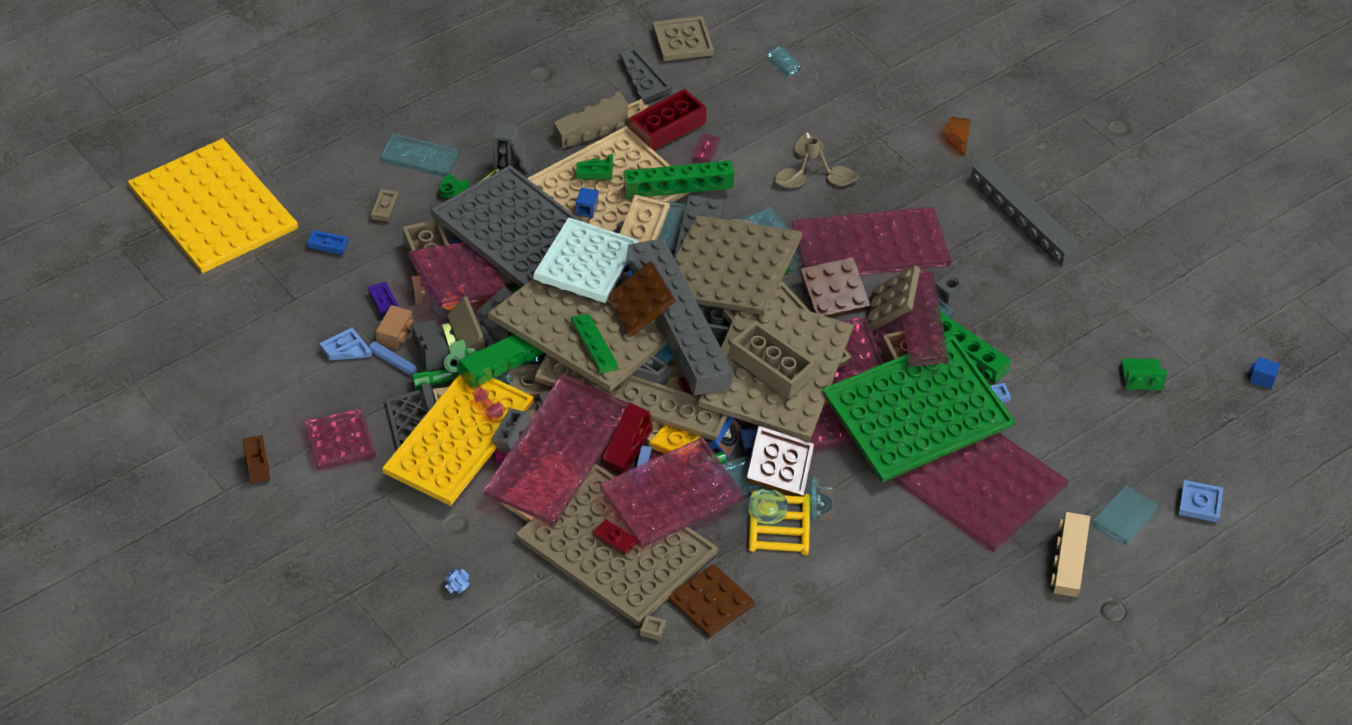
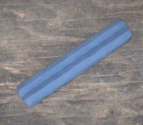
[369,341,417,376]

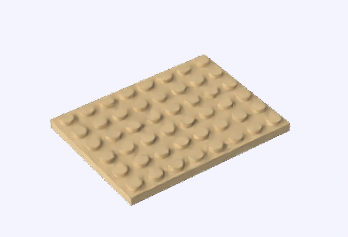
[527,126,689,231]

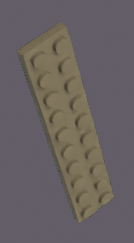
[535,354,728,441]

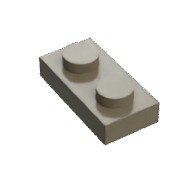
[371,189,399,222]

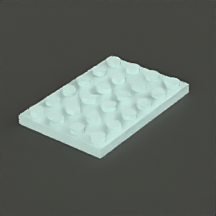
[533,218,639,303]

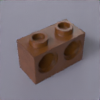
[242,435,270,484]

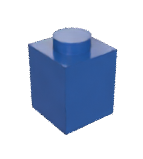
[575,187,599,218]
[1249,357,1280,389]

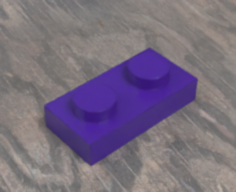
[368,281,399,317]

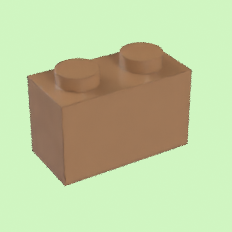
[376,305,415,350]

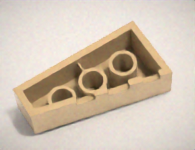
[1051,512,1090,597]

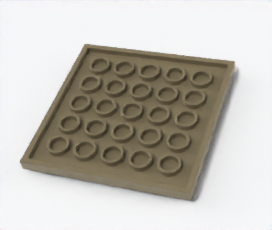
[675,215,802,315]

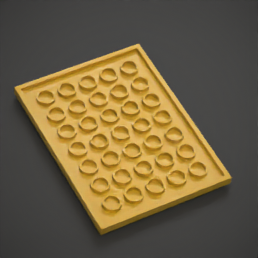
[128,138,298,274]

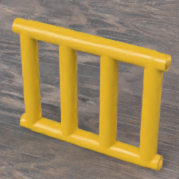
[749,491,810,555]

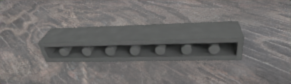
[971,158,1082,266]

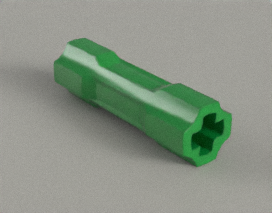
[411,365,459,391]

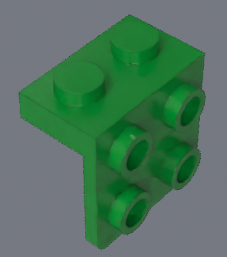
[1121,358,1167,390]

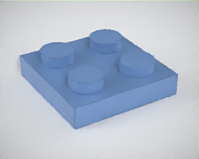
[1179,480,1223,523]

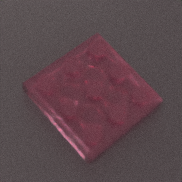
[304,409,376,470]

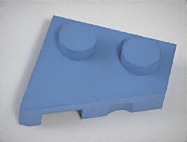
[319,327,372,360]

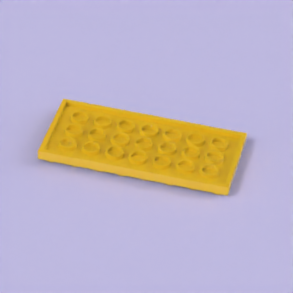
[382,374,534,506]

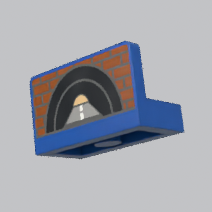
[701,416,743,458]

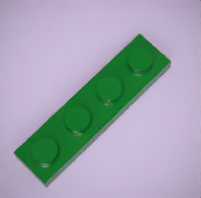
[571,314,618,374]

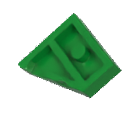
[576,154,613,181]

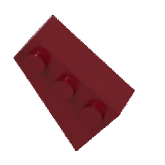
[602,402,653,477]

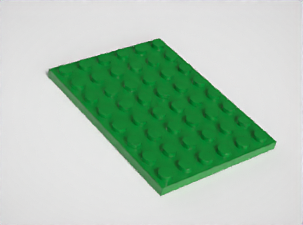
[822,335,1015,483]

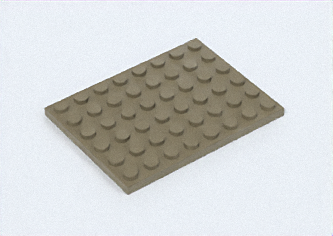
[488,279,668,392]
[698,300,854,442]
[516,464,718,626]

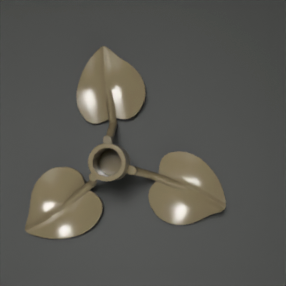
[775,132,859,188]

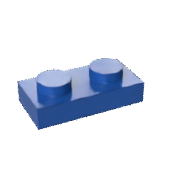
[307,230,349,255]

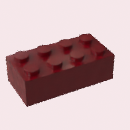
[629,89,707,151]

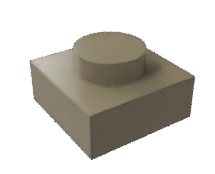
[640,615,666,641]

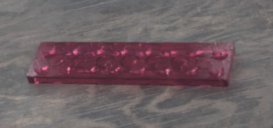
[902,271,949,366]

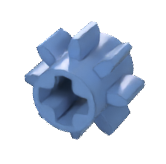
[444,568,469,594]

